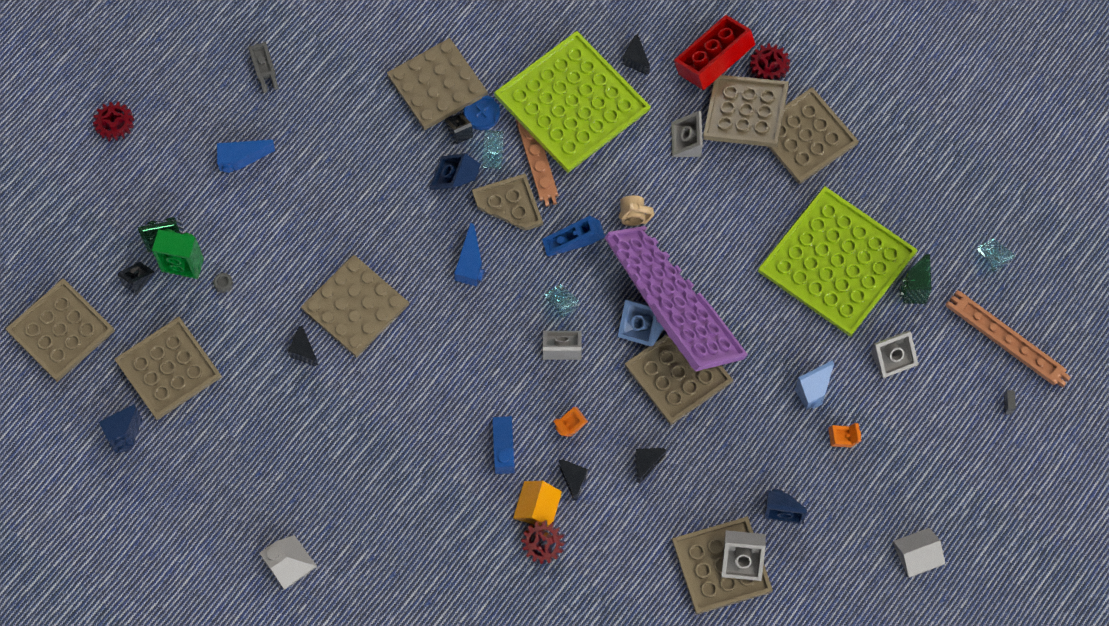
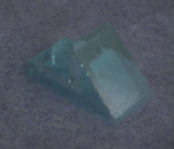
[483,130,504,169]
[977,239,1015,273]
[544,284,579,318]

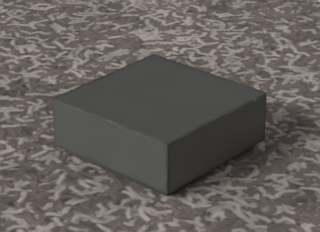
[1004,390,1016,415]

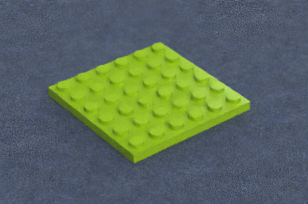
[494,31,651,173]
[758,186,918,337]

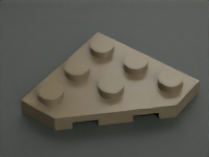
[472,173,543,231]

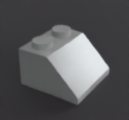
[721,530,766,581]

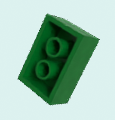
[152,229,204,279]

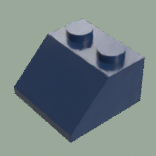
[99,404,143,453]

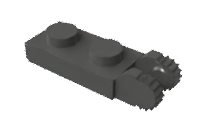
[248,42,279,93]

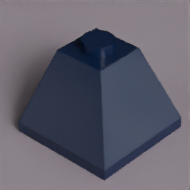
[429,153,481,190]
[764,489,807,524]

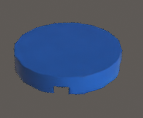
[463,95,500,130]

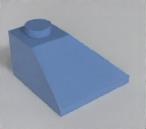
[618,300,664,346]
[795,360,834,410]

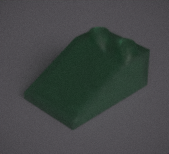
[138,217,183,252]

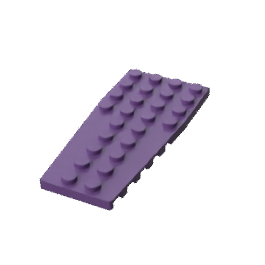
[604,226,748,371]

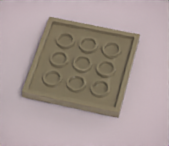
[387,38,488,131]
[703,75,789,147]
[767,87,859,185]
[301,255,409,358]
[6,278,115,382]
[114,317,222,420]
[624,335,733,426]
[672,516,773,615]

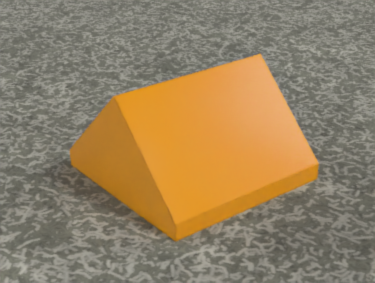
[513,481,562,525]

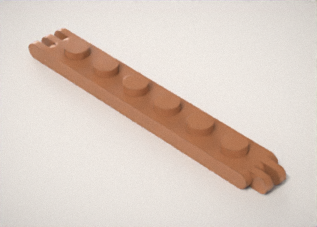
[515,118,558,207]
[945,290,1071,387]

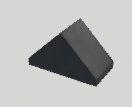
[623,34,650,75]
[444,113,473,144]
[117,262,155,295]
[288,326,318,366]
[635,448,667,484]
[558,459,588,501]

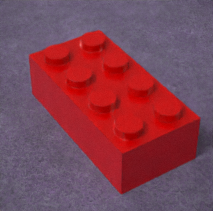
[674,15,756,90]

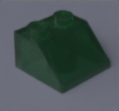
[899,254,932,304]

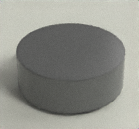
[213,273,233,293]

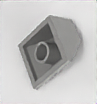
[260,535,317,590]

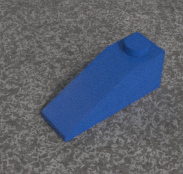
[217,139,275,173]
[542,216,605,257]
[454,223,485,286]
[492,416,515,474]

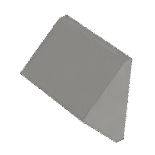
[671,111,703,157]
[871,330,919,378]
[543,331,582,360]
[893,528,945,578]

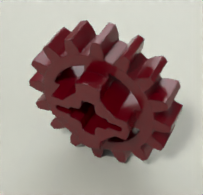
[750,43,790,81]
[93,101,135,141]
[521,520,565,564]

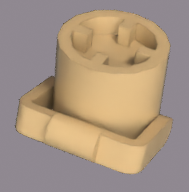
[619,195,655,226]

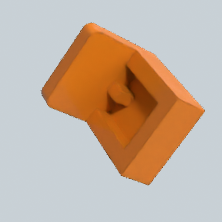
[553,407,588,437]
[828,423,861,447]

